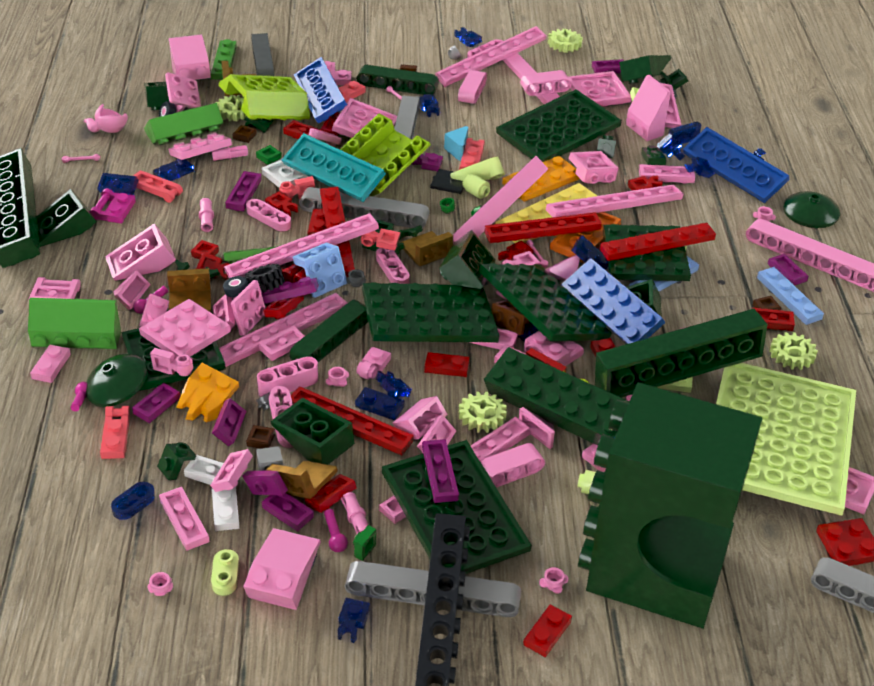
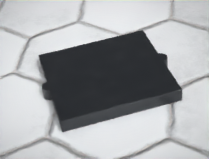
[430,169,464,194]

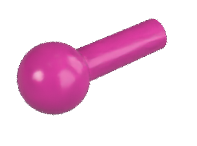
[133,285,169,314]
[70,382,87,412]
[324,509,348,552]

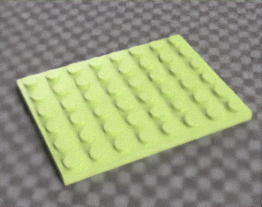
[716,363,856,516]

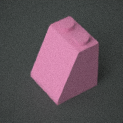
[168,34,211,80]

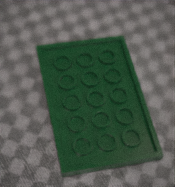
[496,89,622,162]
[478,263,612,341]
[362,282,499,343]
[382,440,532,574]

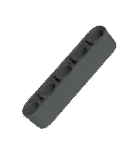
[251,33,274,76]

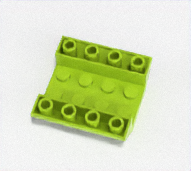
[218,74,310,121]
[339,113,431,196]

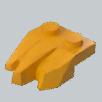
[176,363,239,423]

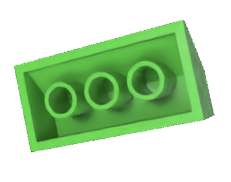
[144,103,223,145]
[28,298,121,349]

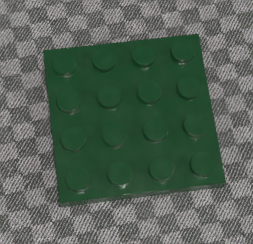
[603,224,691,281]
[121,328,226,391]

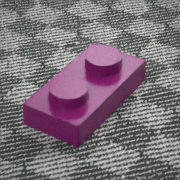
[132,383,180,423]
[212,398,247,447]
[262,493,314,532]

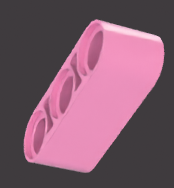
[458,70,487,104]
[520,70,572,96]
[257,357,318,397]
[480,443,545,488]

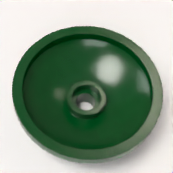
[783,191,840,228]
[86,354,148,407]

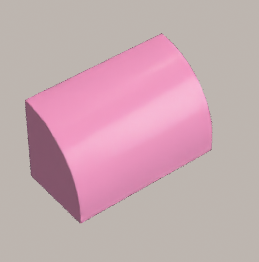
[392,396,448,440]

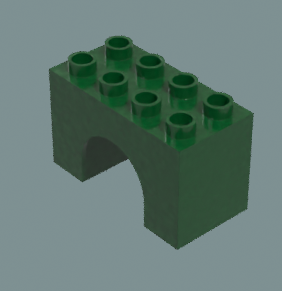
[578,382,763,629]

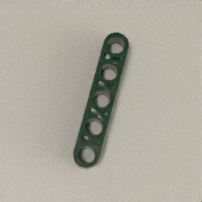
[356,65,439,96]
[289,300,369,362]

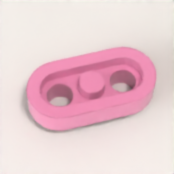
[308,128,342,147]

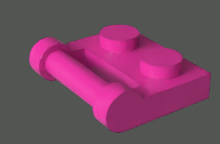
[90,188,136,223]

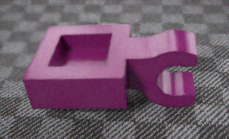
[412,153,443,172]

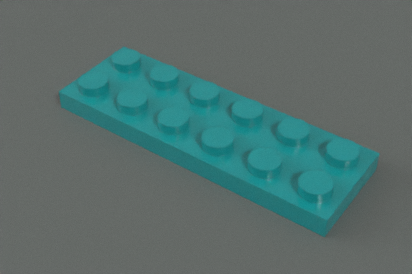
[281,133,386,202]

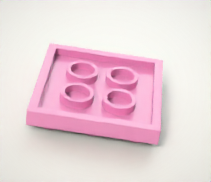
[568,71,631,107]
[332,98,397,138]
[139,299,231,359]

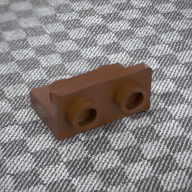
[491,300,530,335]

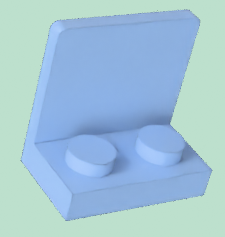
[293,242,347,298]

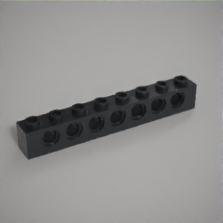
[415,513,470,686]

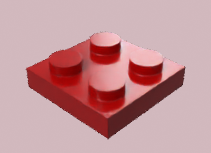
[816,518,874,566]

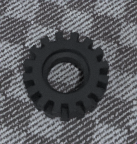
[245,264,285,293]

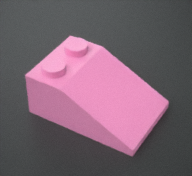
[626,75,671,141]
[105,224,176,281]
[243,528,321,610]

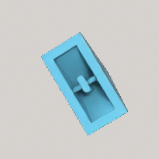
[444,126,468,161]

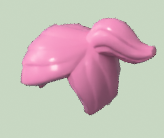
[84,104,128,133]

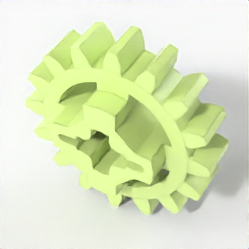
[548,29,583,53]
[216,95,246,122]
[769,332,818,370]
[458,391,507,433]

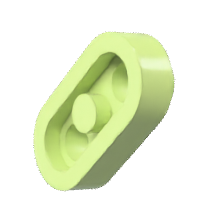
[211,549,239,596]

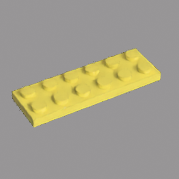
[495,183,597,243]

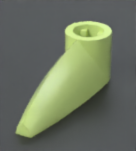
[450,157,505,181]

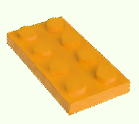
[502,156,580,202]

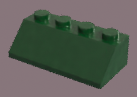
[439,230,496,289]

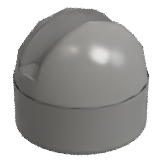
[448,45,461,59]

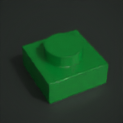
[256,145,282,165]
[353,525,376,561]

